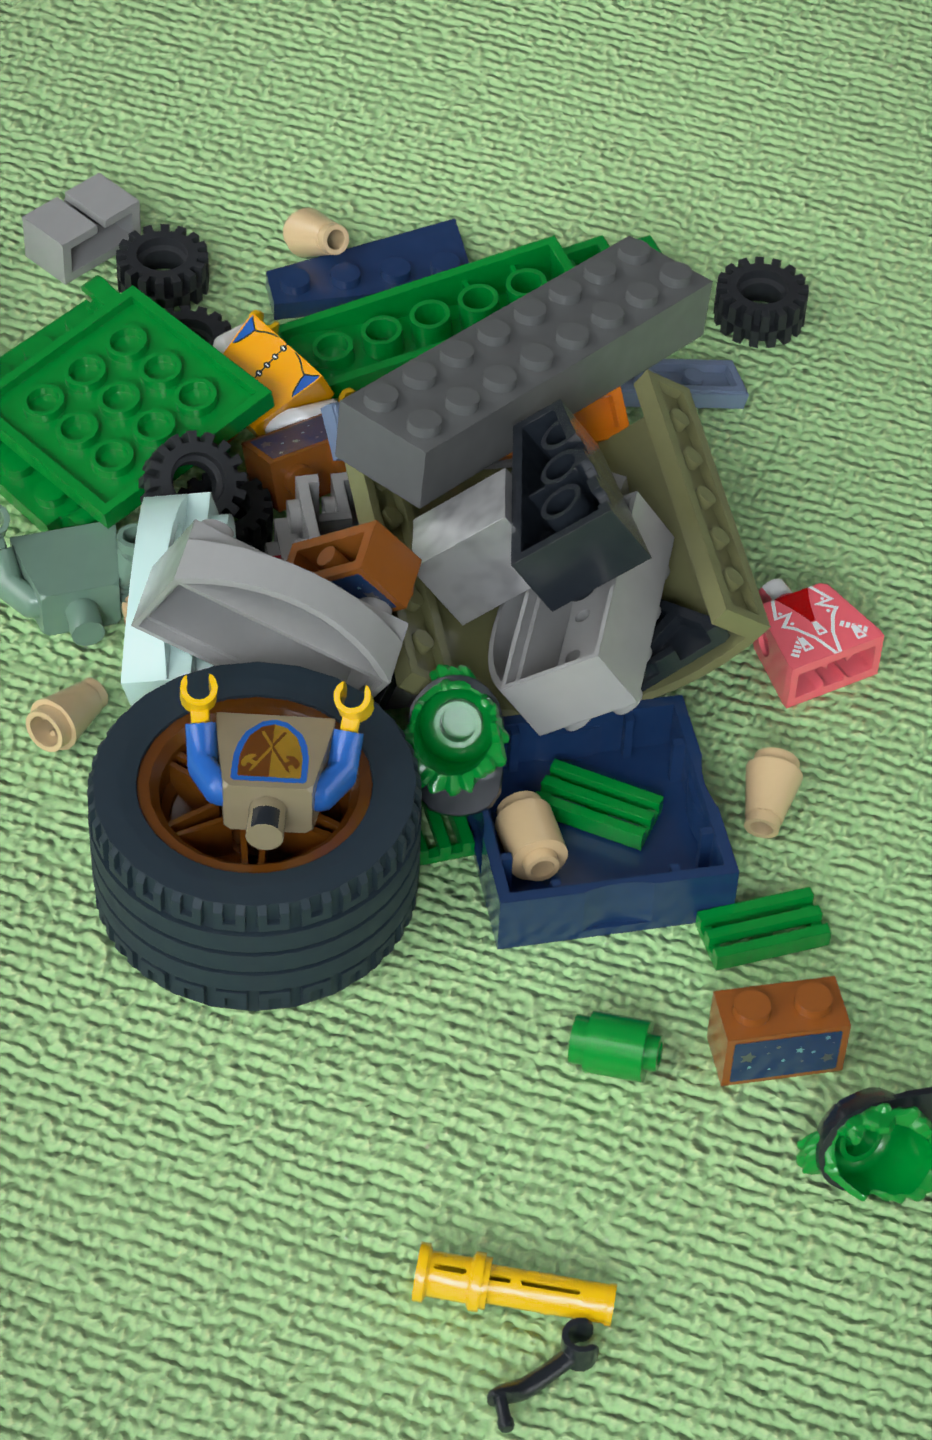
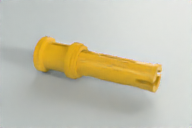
[412,1241,617,1327]

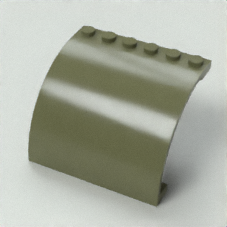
[344,369,771,717]

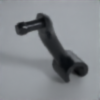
[487,1318,599,1433]

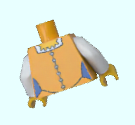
[213,310,356,443]

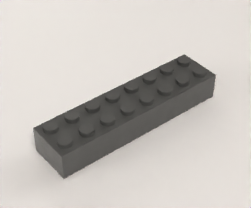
[335,236,713,509]

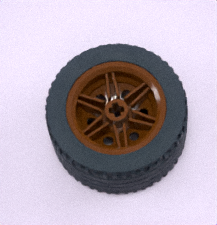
[87,662,422,1011]

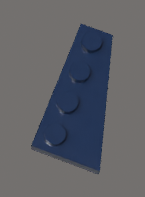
[266,219,469,320]

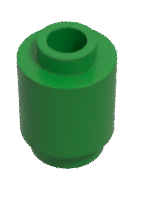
[568,1010,664,1083]

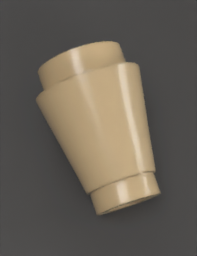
[283,207,349,258]
[26,678,108,752]
[744,747,803,838]

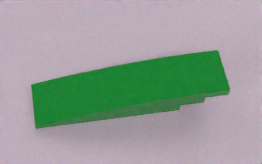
[278,235,662,399]

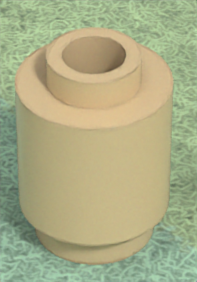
[495,791,568,881]

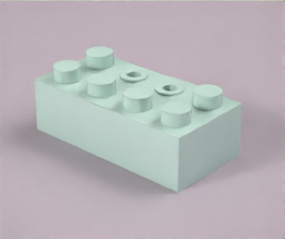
[121,492,236,706]

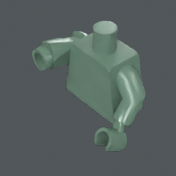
[0,505,138,646]

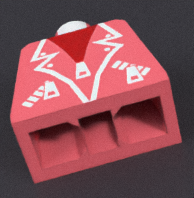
[753,579,885,709]

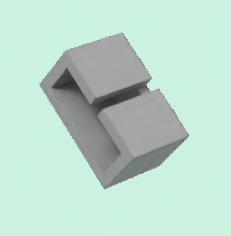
[22,173,141,285]

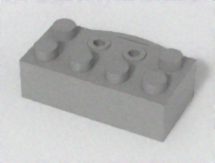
[488,491,675,736]
[131,519,409,698]

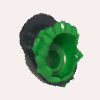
[403,664,510,817]
[796,1087,932,1204]

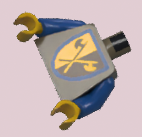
[180,673,374,850]

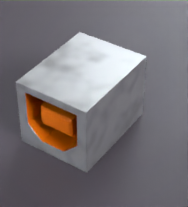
[412,467,531,626]

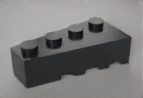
[511,399,652,612]

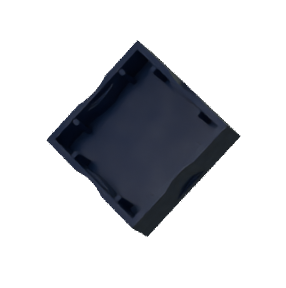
[466,695,739,950]

